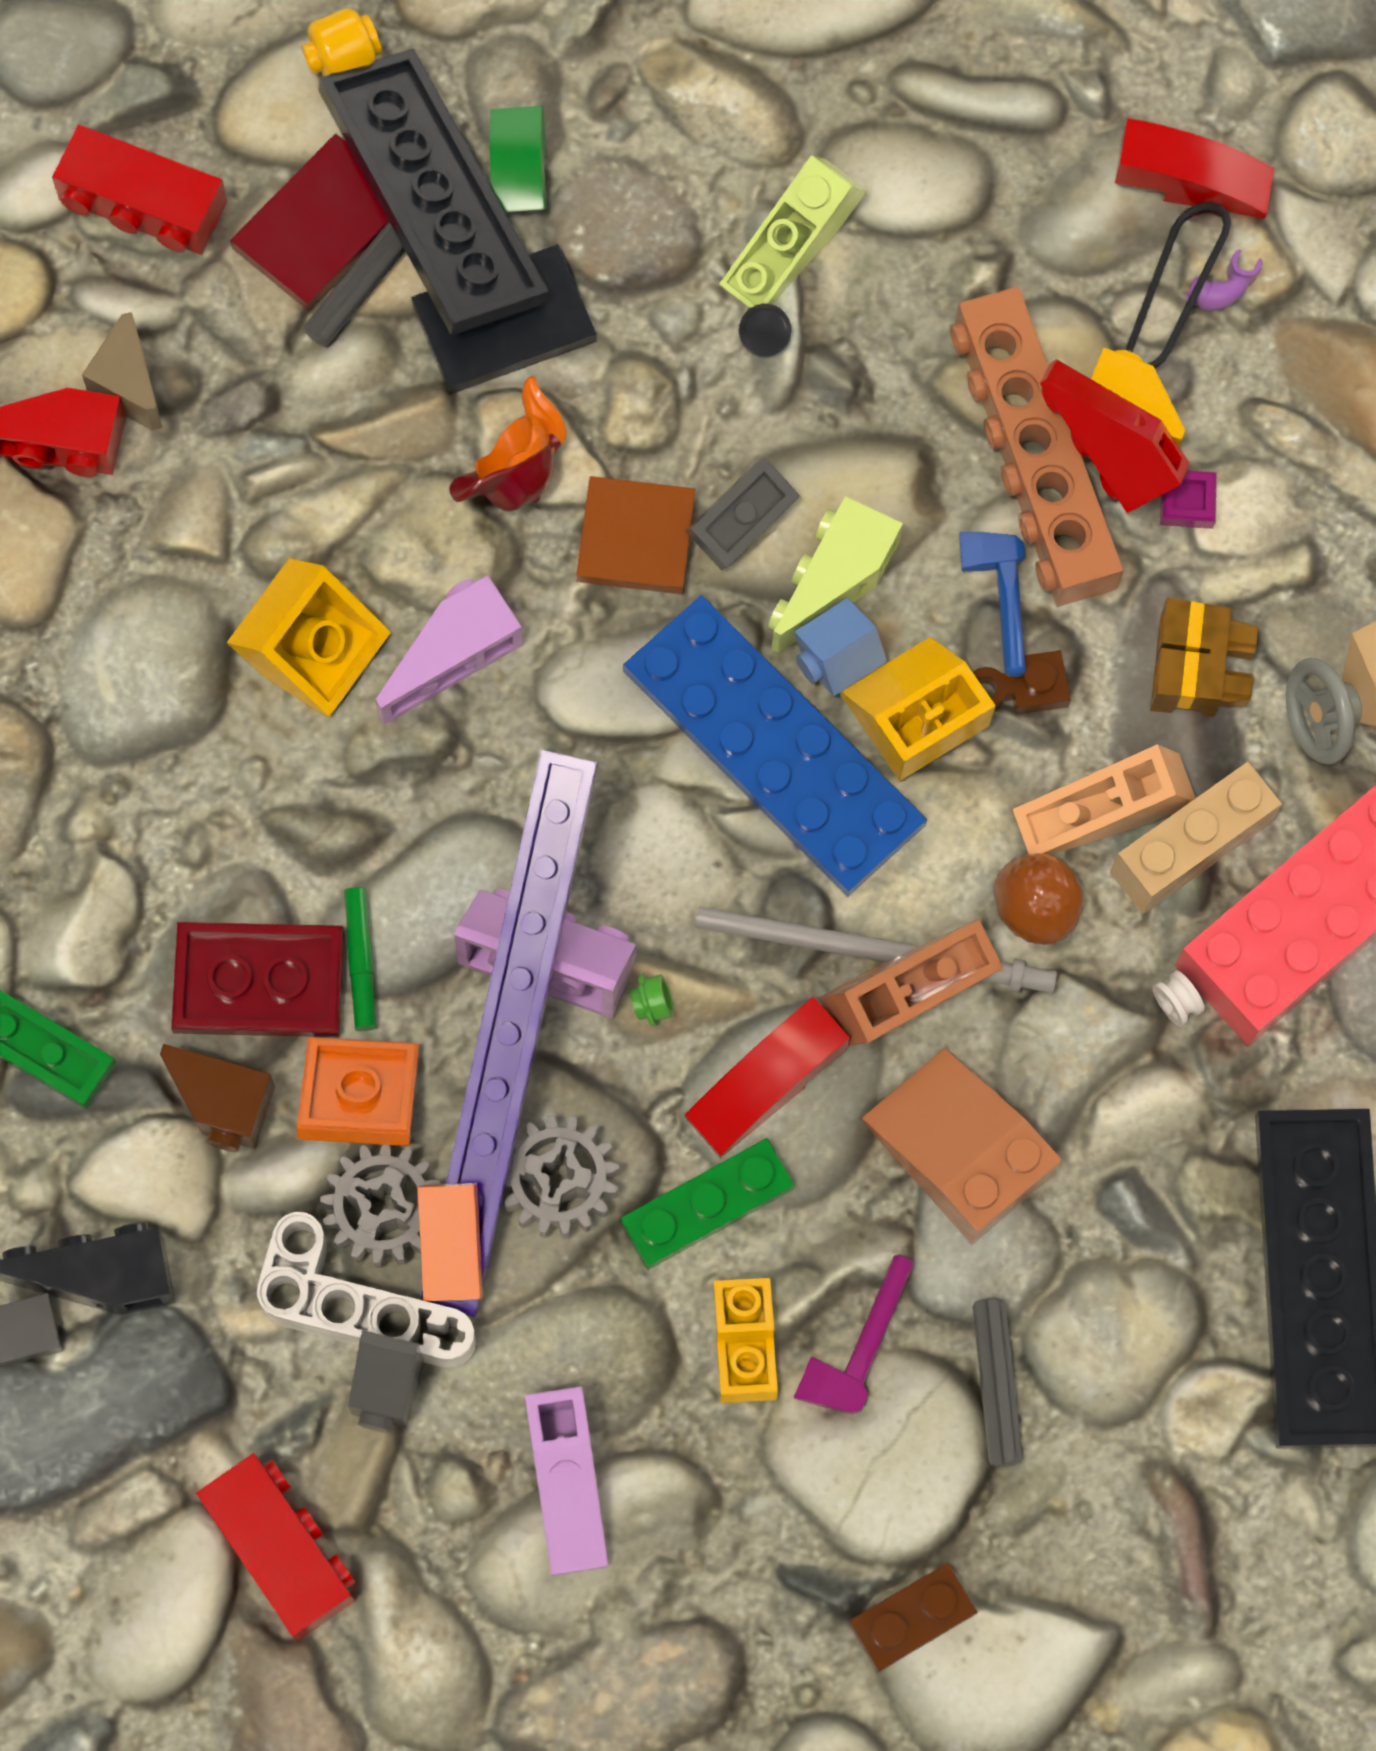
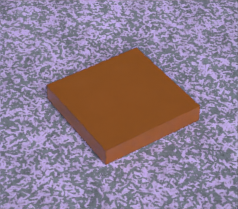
[576,476,696,594]

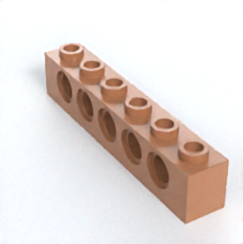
[950,286,1124,607]

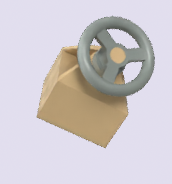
[1286,621,1376,765]

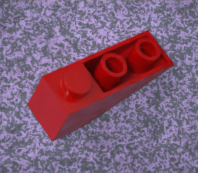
[1040,359,1190,513]
[0,387,126,477]

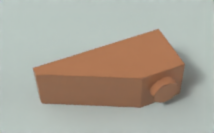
[818,919,1003,1046]

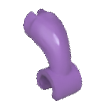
[1186,249,1263,311]

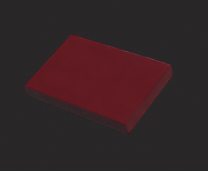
[230,133,389,311]
[171,922,344,1037]

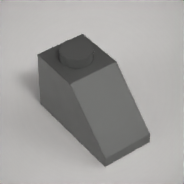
[348,1330,424,1433]

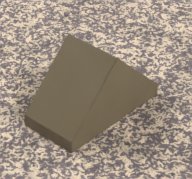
[82,312,163,431]

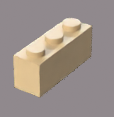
[1110,762,1282,914]

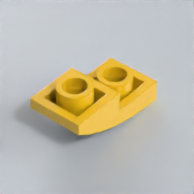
[714,1278,778,1403]

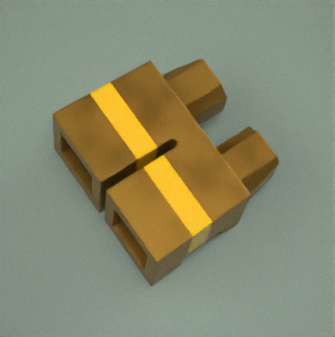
[1150,597,1258,717]

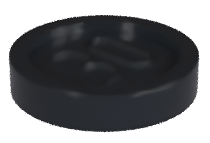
[738,304,791,358]

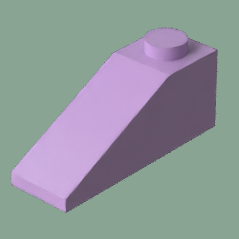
[375,575,523,725]

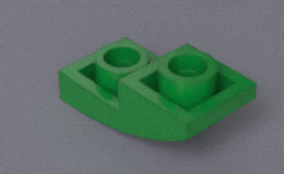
[490,106,547,213]

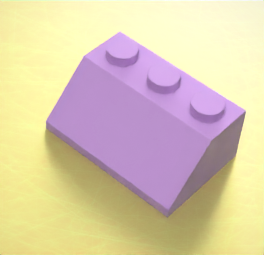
[454,889,636,1019]

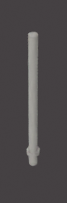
[695,906,1057,993]

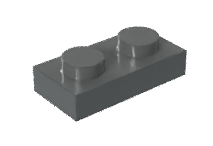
[685,457,800,570]

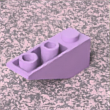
[525,1386,608,1576]

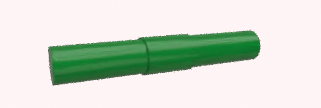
[344,887,377,1031]

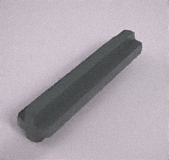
[305,222,405,346]
[972,1298,1022,1467]

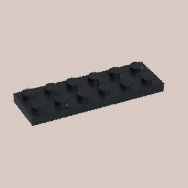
[318,48,549,335]
[1255,1109,1376,1449]

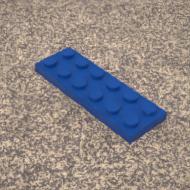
[623,595,927,897]

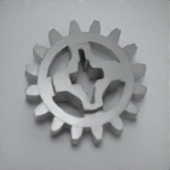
[504,1115,619,1239]
[320,1145,440,1268]

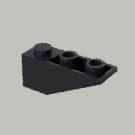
[0,1223,176,1315]

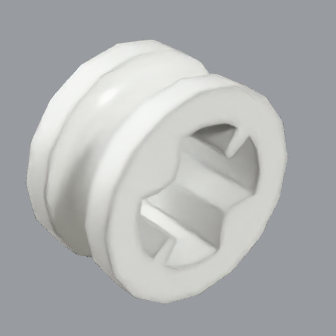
[1153,970,1205,1027]

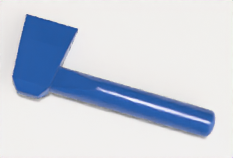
[959,532,1026,678]

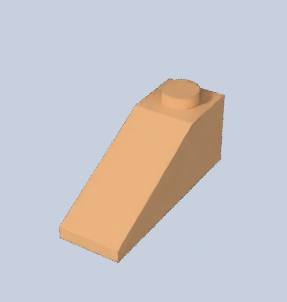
[1013,744,1196,855]

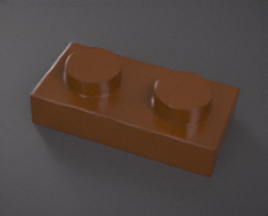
[848,1563,978,1674]

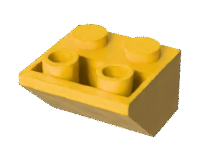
[840,637,996,781]

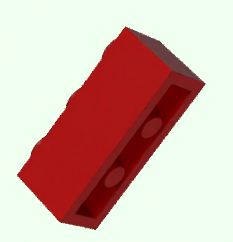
[52,124,227,255]
[196,1453,356,1642]

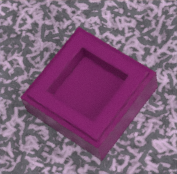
[1160,471,1217,529]

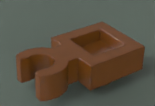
[973,650,1071,715]

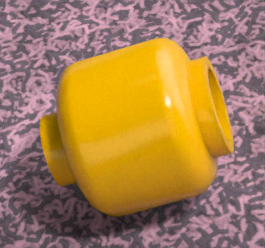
[301,8,382,76]

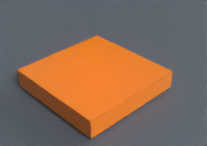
[296,1037,419,1146]

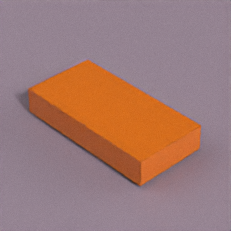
[417,1183,483,1301]

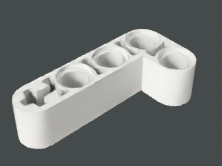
[257,1212,476,1368]

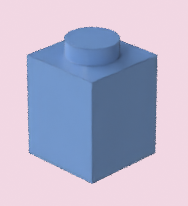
[794,597,887,696]

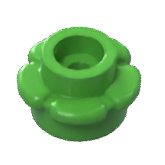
[630,973,674,1026]

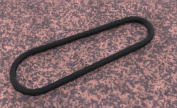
[1126,202,1231,368]

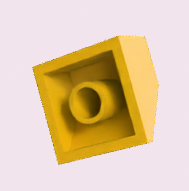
[227,558,391,717]

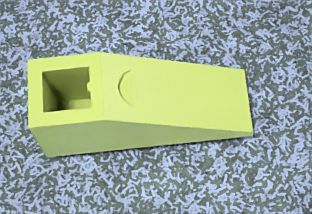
[719,155,867,308]
[768,496,903,653]

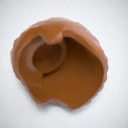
[993,853,1084,945]

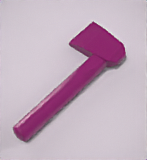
[794,1254,914,1415]

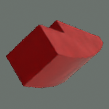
[1115,118,1274,219]
[684,996,850,1159]

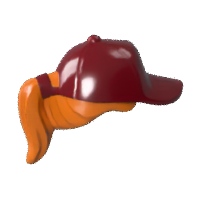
[449,376,567,512]

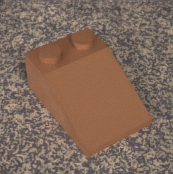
[861,1048,1062,1245]

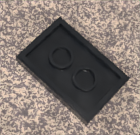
[411,244,597,395]

